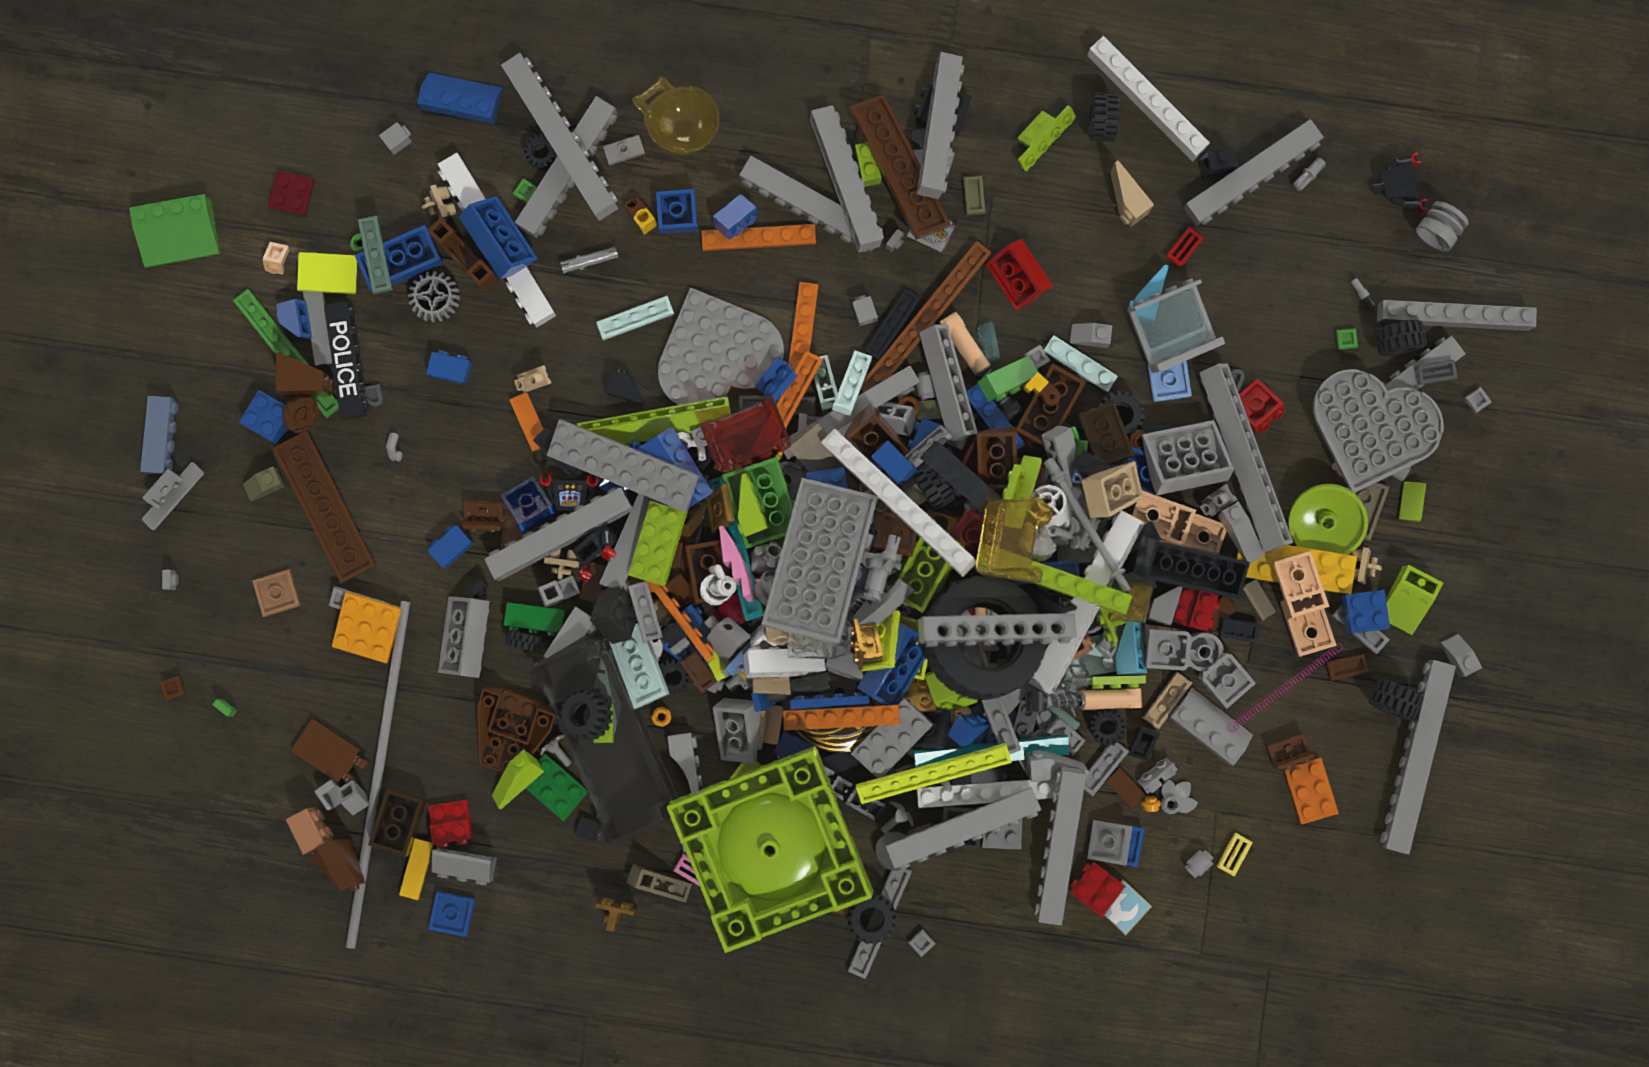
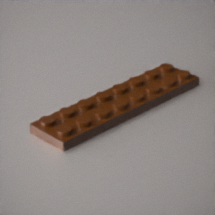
[849,94,951,240]
[272,431,376,584]

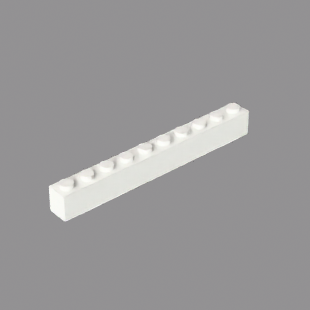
[438,153,556,327]
[821,428,976,577]
[1029,511,1145,695]

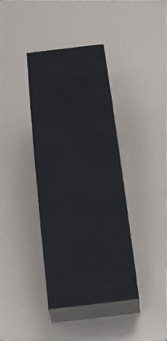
[823,764,887,821]

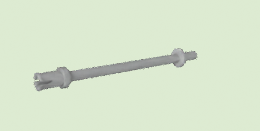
[1043,457,1131,593]

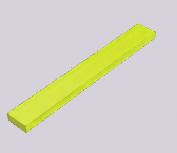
[856,743,1012,804]

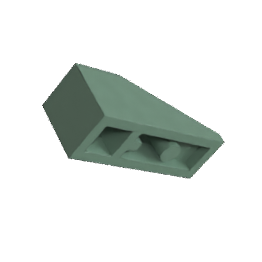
[814,355,838,416]

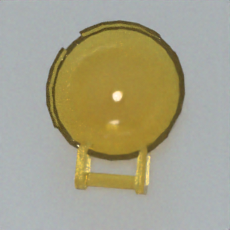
[632,76,720,156]

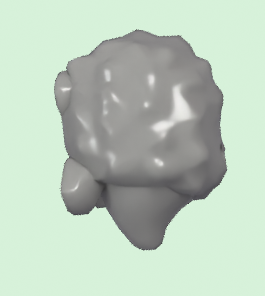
[1019,523,1056,563]
[750,541,782,576]

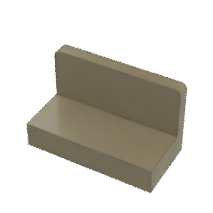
[1241,579,1276,622]

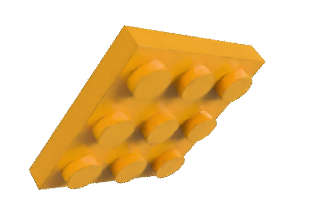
[332,591,402,663]

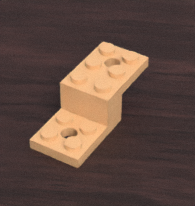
[1131,490,1226,553]
[1273,551,1336,657]

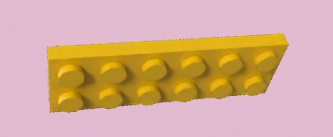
[1237,540,1357,595]

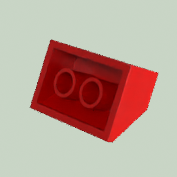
[985,239,1053,311]

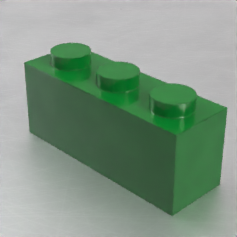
[504,602,567,636]

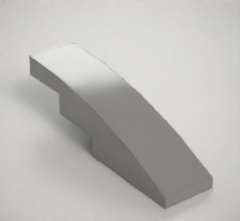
[843,579,914,636]

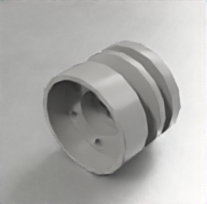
[1416,201,1469,251]

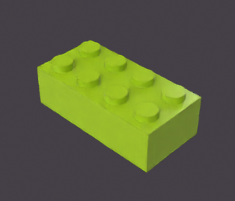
[896,538,965,613]

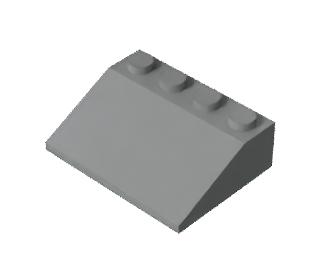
[1142,420,1234,495]

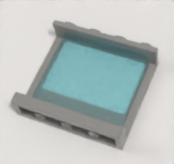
[1127,278,1225,373]

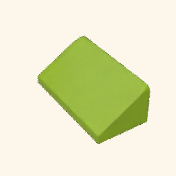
[1398,481,1426,522]

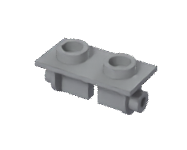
[1137,757,1178,794]

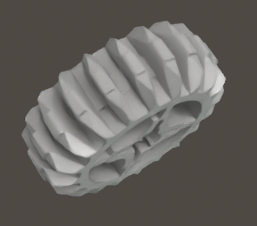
[408,271,460,323]

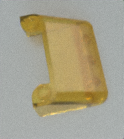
[976,497,1053,583]

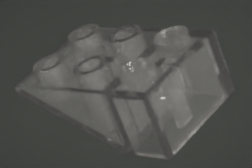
[787,618,852,659]

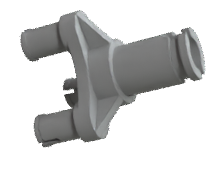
[861,534,902,602]

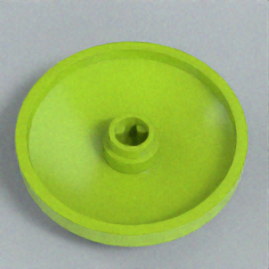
[1289,484,1368,555]

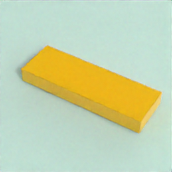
[399,838,434,900]

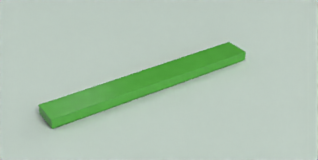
[233,289,339,418]

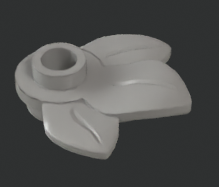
[1161,780,1198,814]

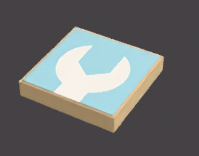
[1105,879,1152,935]

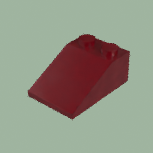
[949,509,1017,576]

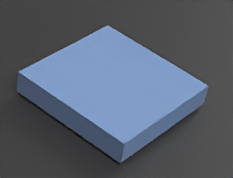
[1147,361,1192,402]

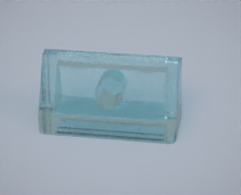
[977,321,1000,363]

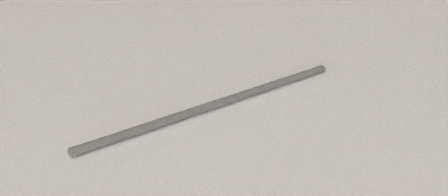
[346,601,410,948]

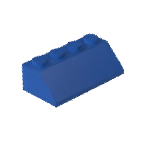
[417,72,503,125]
[459,196,538,280]
[636,427,713,509]
[857,622,925,705]

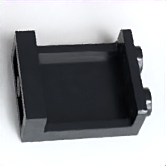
[914,82,972,136]

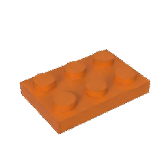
[1284,757,1339,825]

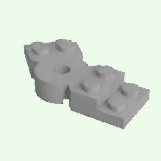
[1145,629,1256,709]

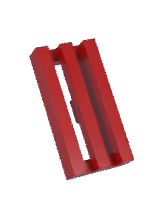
[1165,227,1204,268]

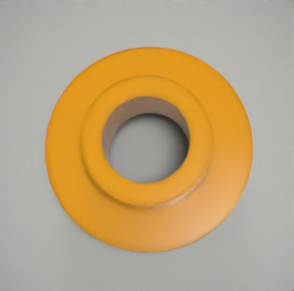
[652,707,671,727]
[1141,796,1161,812]

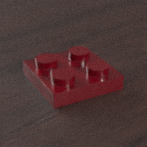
[268,170,315,216]

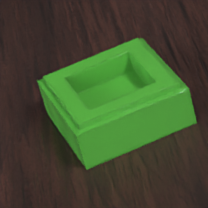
[513,178,537,204]
[1335,328,1358,350]
[212,699,237,717]

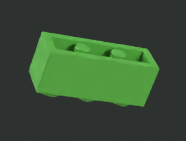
[977,356,1039,402]

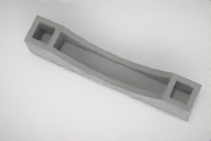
[668,733,703,852]

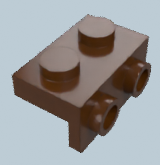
[462,500,504,532]
[1266,732,1314,771]

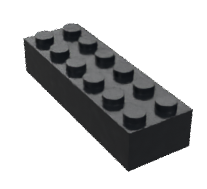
[1133,536,1250,599]

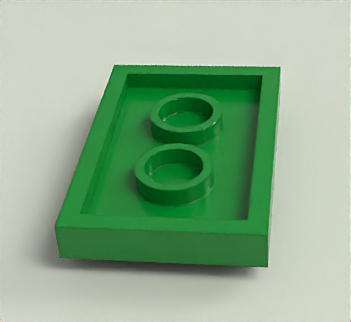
[525,754,589,821]

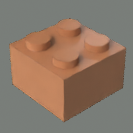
[286,807,333,854]

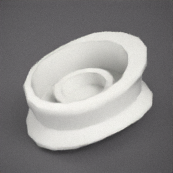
[700,573,733,605]

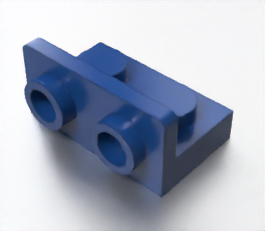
[755,357,797,405]

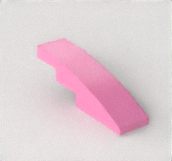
[719,526,756,602]

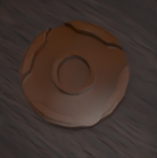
[282,395,319,433]

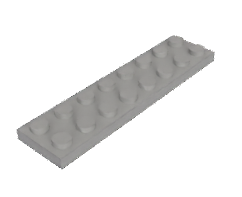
[547,419,700,512]

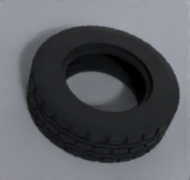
[922,575,1046,700]

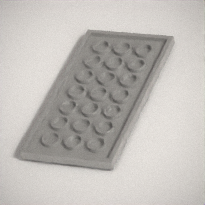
[762,478,878,645]

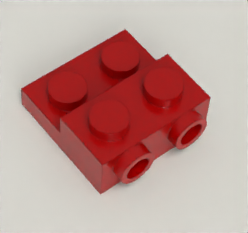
[1239,378,1285,434]
[1172,586,1220,632]
[428,800,473,848]
[1070,862,1126,918]

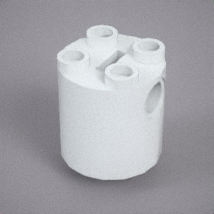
[1028,485,1071,538]

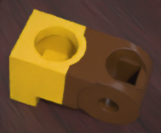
[623,195,658,235]
[1023,372,1061,407]

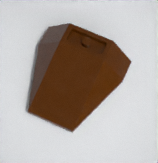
[477,687,556,773]

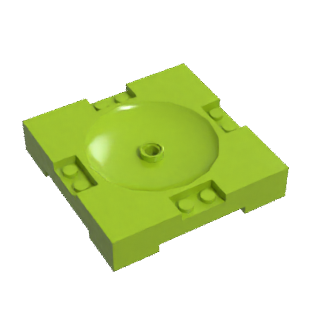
[667,745,873,953]

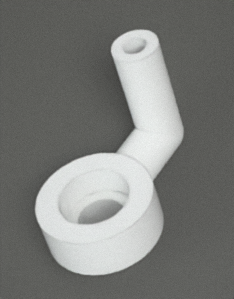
[677,432,706,461]
[709,565,736,596]

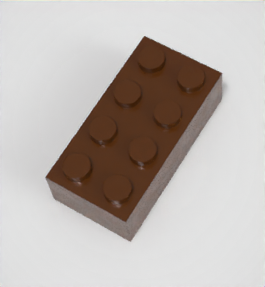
[1016,363,1086,451]

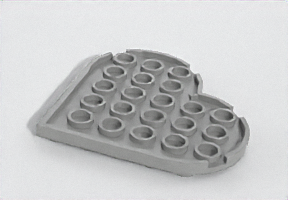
[658,288,784,405]
[1313,369,1444,493]

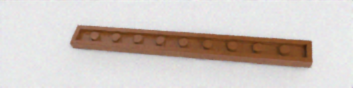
[860,241,992,393]

